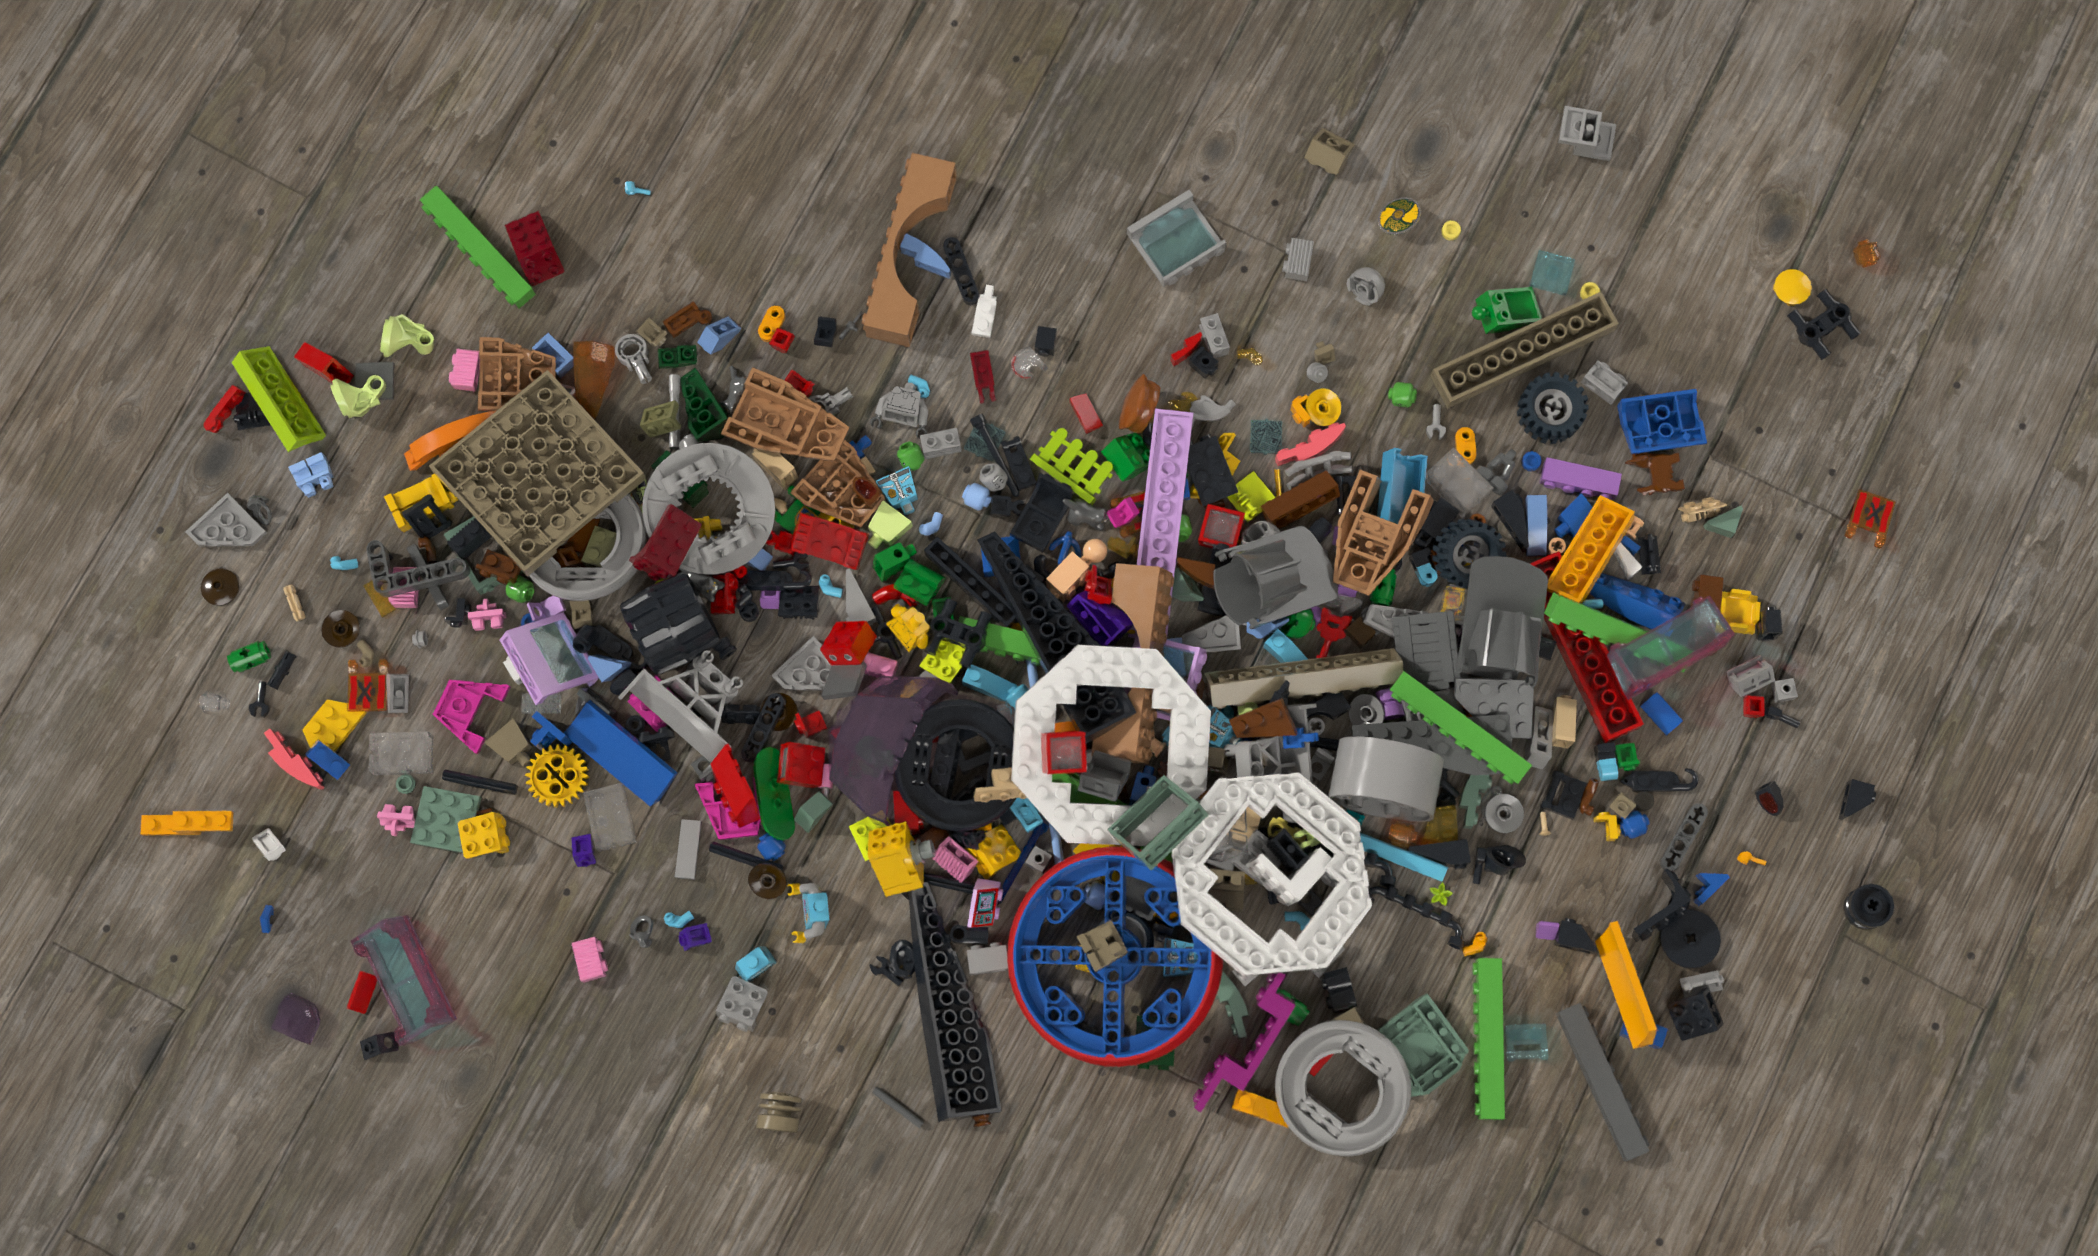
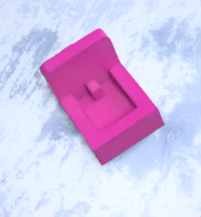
[1106,497,1140,528]

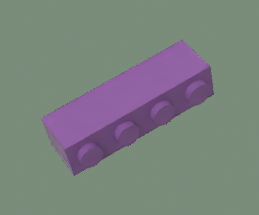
[1539,457,1622,500]

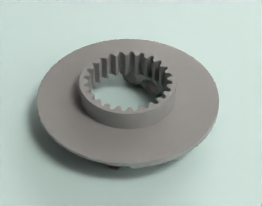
[642,443,775,574]

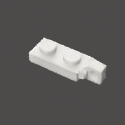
[972,285,997,338]

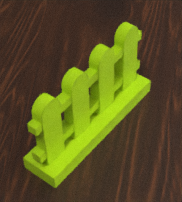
[1030,428,1113,505]

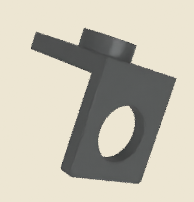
[691,756,714,783]

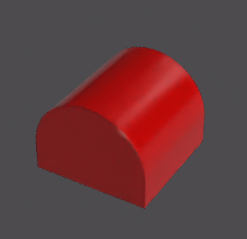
[769,328,795,353]
[1743,695,1765,718]

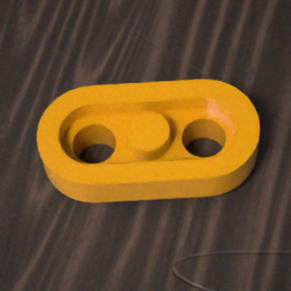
[758,306,785,342]
[1455,427,1476,466]

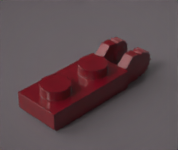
[970,350,996,404]

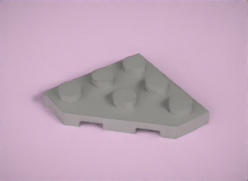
[185,493,267,547]
[771,636,833,691]

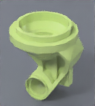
[380,314,434,357]
[330,375,386,418]

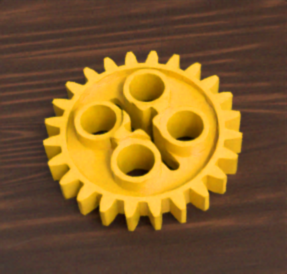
[525,744,589,808]

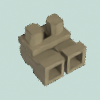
[1207,869,1245,913]
[1077,920,1128,973]

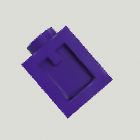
[571,834,596,867]
[679,923,712,951]

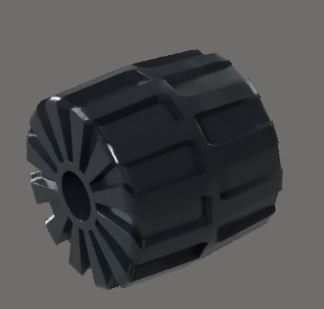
[620,572,721,675]

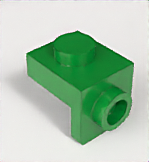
[1615,743,1640,771]

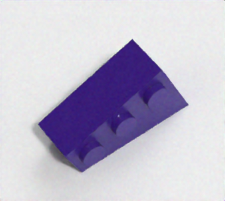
[1067,591,1134,646]

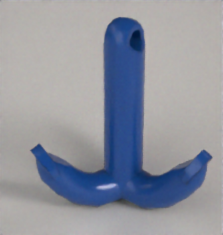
[1049,531,1081,565]

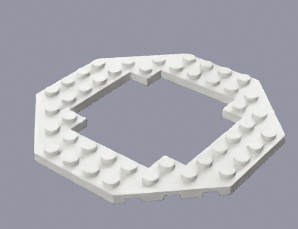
[1011,645,1211,846]
[1172,773,1372,976]

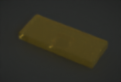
[363,581,396,618]

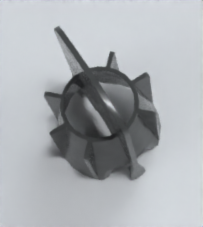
[1213,526,1338,630]
[1456,556,1548,687]

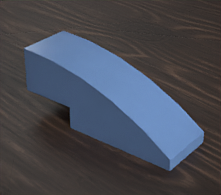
[900,234,951,279]
[1525,495,1547,556]

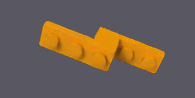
[140,811,234,835]

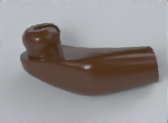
[1580,777,1599,816]

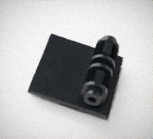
[233,392,271,431]
[778,586,819,620]

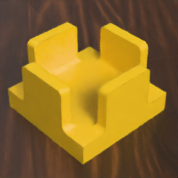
[1719,589,1761,635]

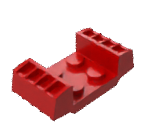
[789,512,869,570]

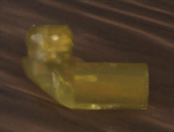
[1237,348,1263,366]

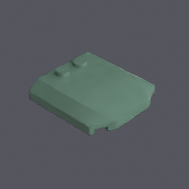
[1377,994,1469,1097]

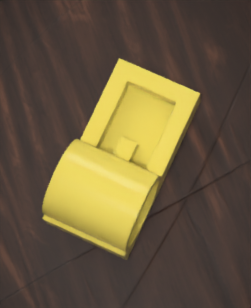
[1267,817,1306,845]

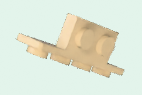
[974,768,1027,802]

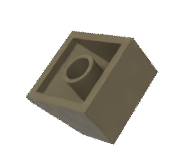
[1304,128,1355,175]

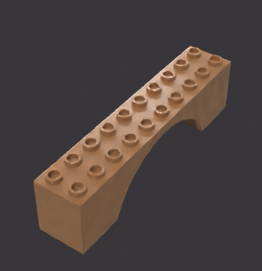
[862,153,957,347]
[1091,563,1174,765]

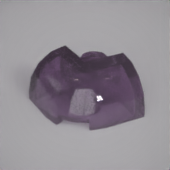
[271,993,321,1045]

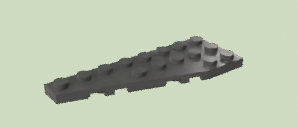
[1352,714,1512,776]

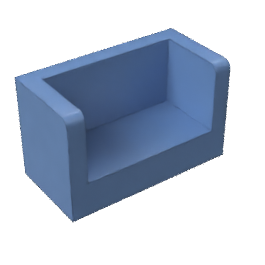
[532,333,577,378]

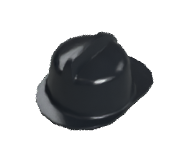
[1484,845,1526,876]

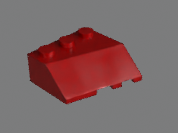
[710,743,760,828]

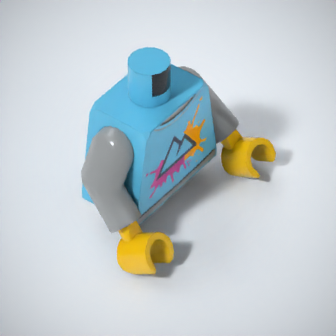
[787,883,829,944]

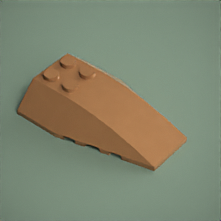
[721,367,849,462]

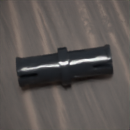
[267,651,297,690]

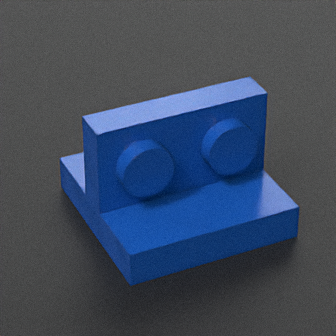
[530,711,572,751]

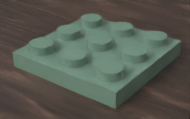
[410,786,482,853]

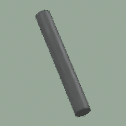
[872,1087,924,1128]

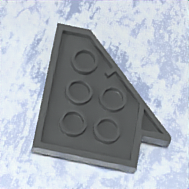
[1454,678,1534,743]

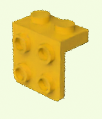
[458,812,510,859]
[964,825,1022,880]

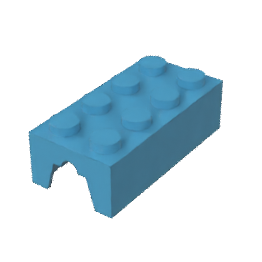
[1377,448,1428,524]

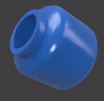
[1618,810,1650,839]
[757,833,786,862]

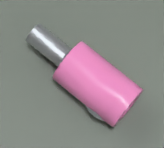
[818,764,834,798]

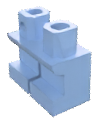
[288,452,334,498]

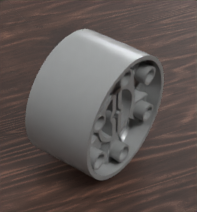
[1329,737,1444,822]

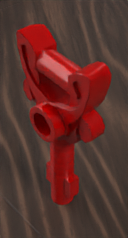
[1316,607,1352,658]

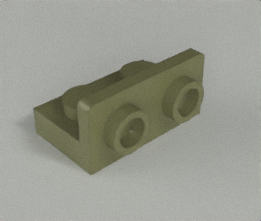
[640,400,681,437]

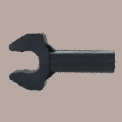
[773,552,809,572]
[249,681,270,718]
[1764,706,1800,728]
[1472,847,1486,884]
[869,956,903,987]

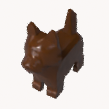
[1625,452,1685,496]

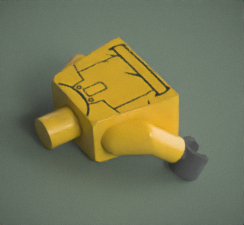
[886,599,931,652]

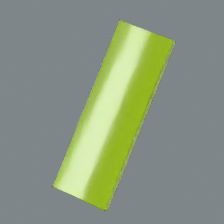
[231,346,326,452]

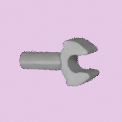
[1426,404,1446,440]

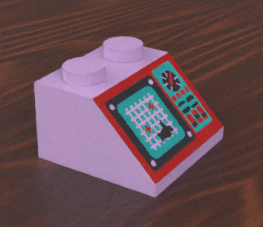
[967,878,1003,927]

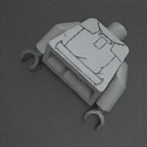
[870,383,928,438]

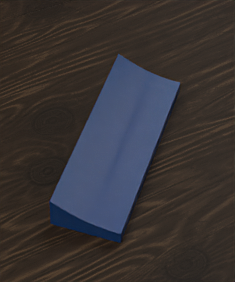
[564,700,677,807]

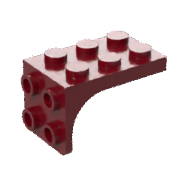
[504,211,564,286]
[629,504,702,581]

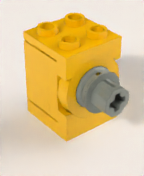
[868,822,936,897]

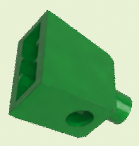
[872,543,917,582]

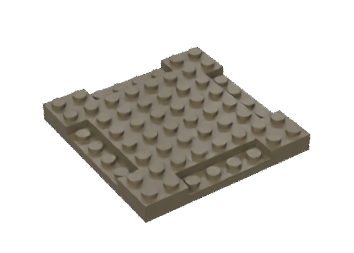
[429,370,646,577]

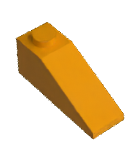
[1231,1089,1288,1128]

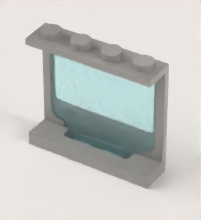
[1127,190,1226,287]

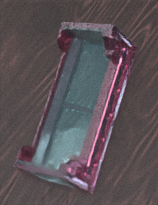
[1607,595,1735,700]
[351,915,457,1046]

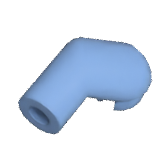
[919,512,943,536]

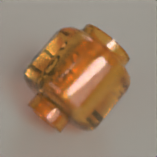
[1853,239,1881,268]
[1388,821,1418,848]

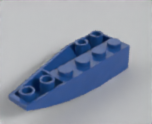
[1590,573,1686,637]

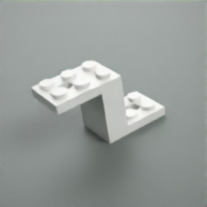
[1246,847,1338,906]

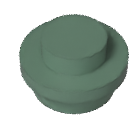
[396,774,416,794]

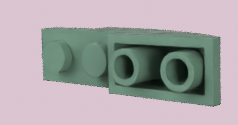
[1458,775,1492,829]
[1215,971,1249,1040]

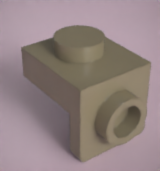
[635,318,668,347]
[570,600,593,629]
[1609,792,1637,819]

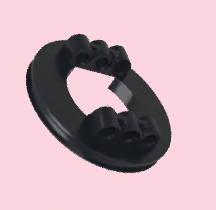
[893,699,1016,831]

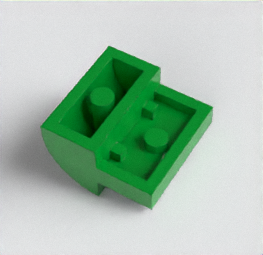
[894,559,945,606]

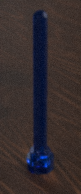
[997,822,1050,905]

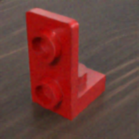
[794,711,827,738]

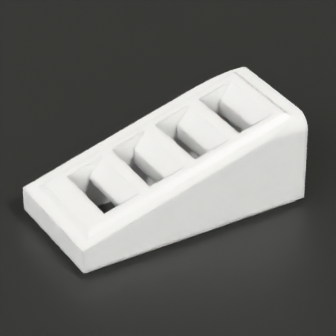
[1614,542,1642,580]

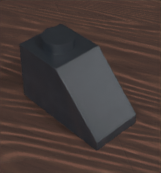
[1838,779,1876,820]
[1554,918,1597,954]

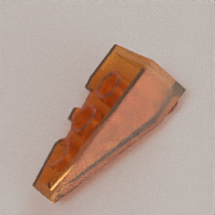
[573,341,615,420]

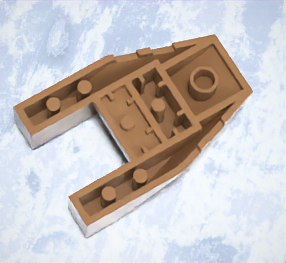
[1333,470,1434,596]

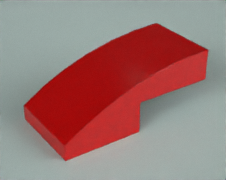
[1170,332,1202,366]

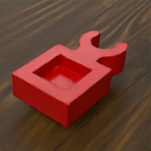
[766,530,795,555]

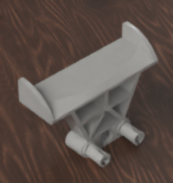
[618,651,743,773]
[1224,703,1316,823]

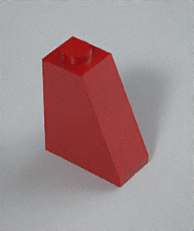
[294,342,354,384]

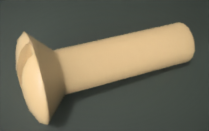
[1540,812,1551,836]

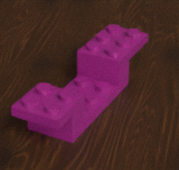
[1193,972,1296,1112]

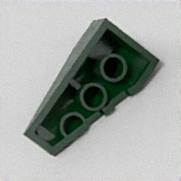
[680,368,729,442]

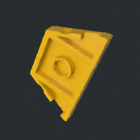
[302,700,370,752]

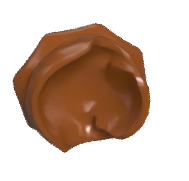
[1119,374,1161,434]

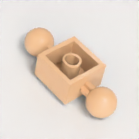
[1046,539,1107,603]

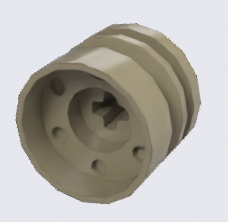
[756,1092,802,1133]

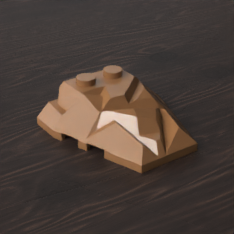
[478,337,556,411]
[790,440,885,528]

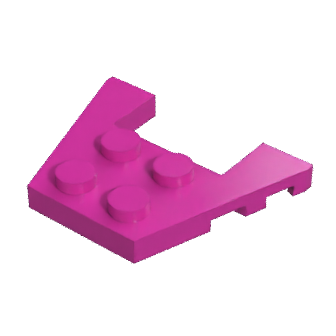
[433,680,510,755]
[695,777,761,840]

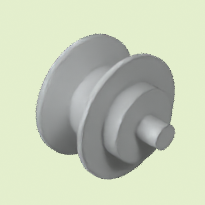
[1307,362,1328,383]

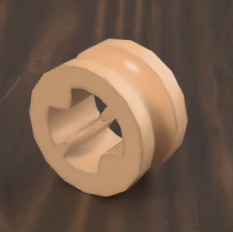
[1547,537,1566,554]

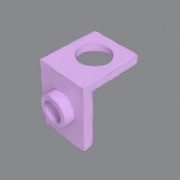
[527,595,566,621]

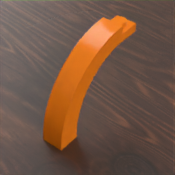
[404,410,497,471]

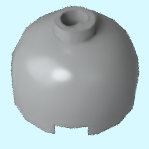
[1347,267,1385,306]

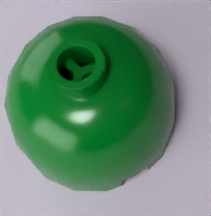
[1280,609,1315,639]

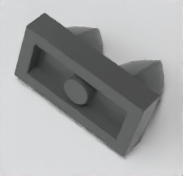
[575,687,617,717]

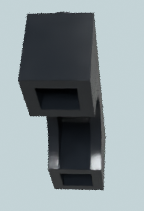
[1306,692,1351,721]

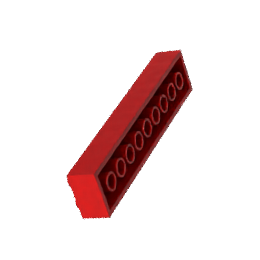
[1530,551,1644,744]

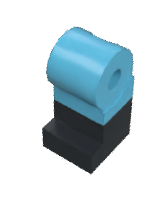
[1409,547,1437,587]
[1594,742,1618,781]

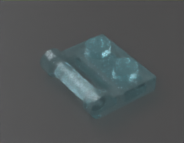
[1505,1024,1548,1062]

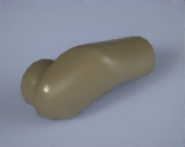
[357,639,374,668]

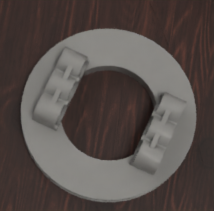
[529,493,648,601]
[1275,1020,1411,1156]

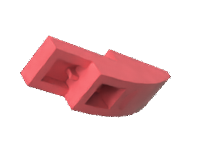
[1275,423,1346,466]
[264,729,325,790]

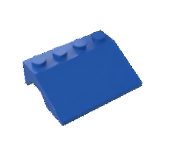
[1617,389,1707,454]

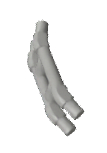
[1285,451,1352,490]

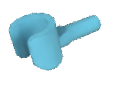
[625,181,651,195]

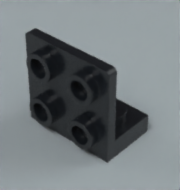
[1667,987,1724,1041]

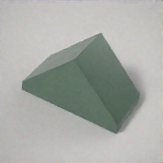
[1703,506,1743,538]
[1172,568,1204,602]
[794,791,833,833]

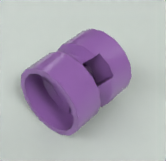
[1376,688,1405,720]

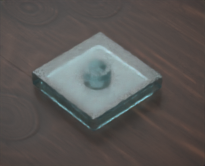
[1529,250,1575,296]

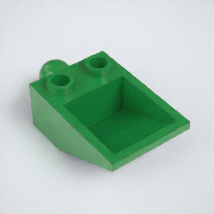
[1472,287,1542,334]

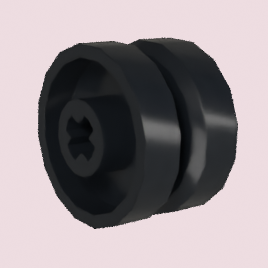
[1843,884,1894,930]

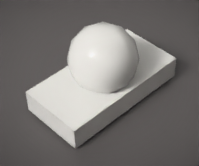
[252,828,286,861]

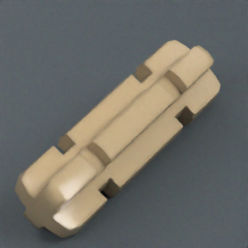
[283,585,306,621]

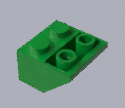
[1101,433,1150,482]

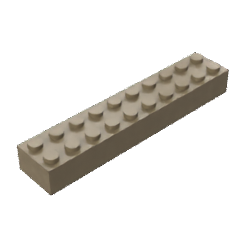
[1430,292,1618,409]
[1204,648,1403,709]

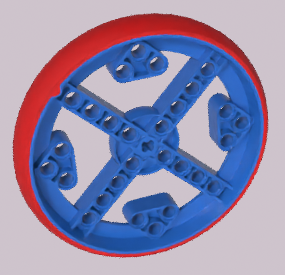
[1007,847,1223,1067]

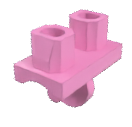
[468,599,506,631]
[377,804,415,836]

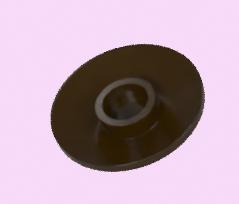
[201,568,239,606]
[321,610,360,648]
[760,693,798,731]
[748,863,787,899]

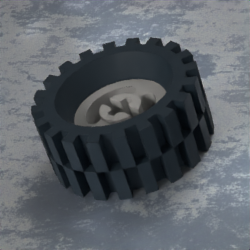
[1517,372,1589,444]
[1432,519,1507,589]

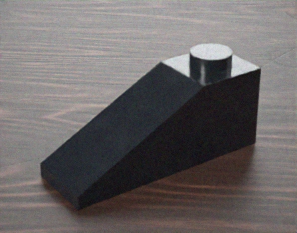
[1491,490,1529,553]
[1407,839,1471,870]

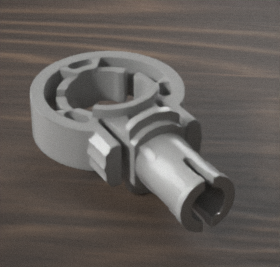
[615,334,652,384]
[808,387,853,416]

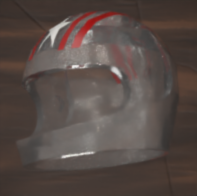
[1011,346,1048,379]

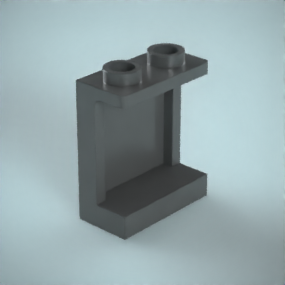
[1078,751,1131,802]

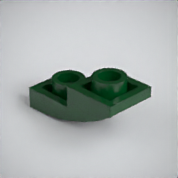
[657,345,698,369]

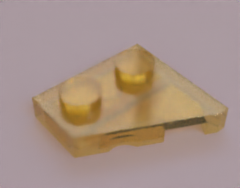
[1419,805,1458,845]

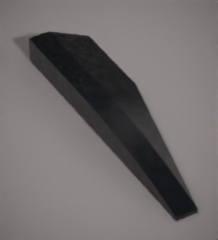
[977,531,1137,743]
[909,882,1002,1122]

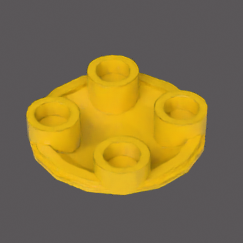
[1773,269,1812,306]

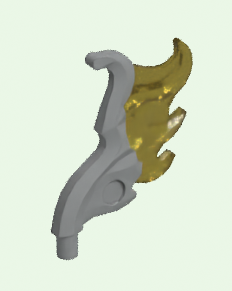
[1150,392,1236,427]

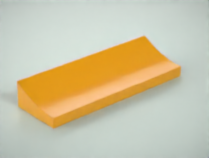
[1547,495,1635,604]
[1595,921,1657,1049]

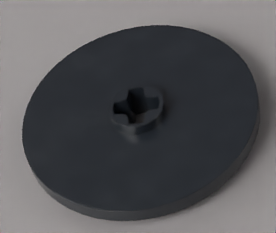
[1660,910,1721,969]

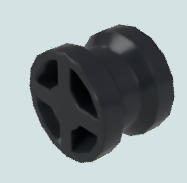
[739,601,759,622]
[713,637,737,660]

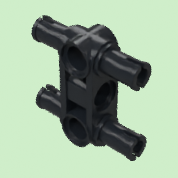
[1787,288,1861,361]
[924,598,992,669]

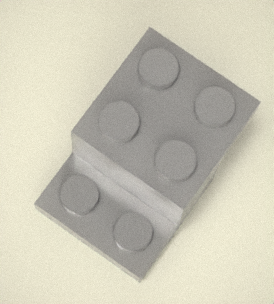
[1558,106,1616,161]

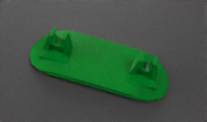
[754,747,795,840]

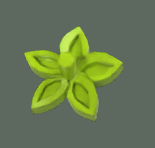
[1429,882,1453,906]

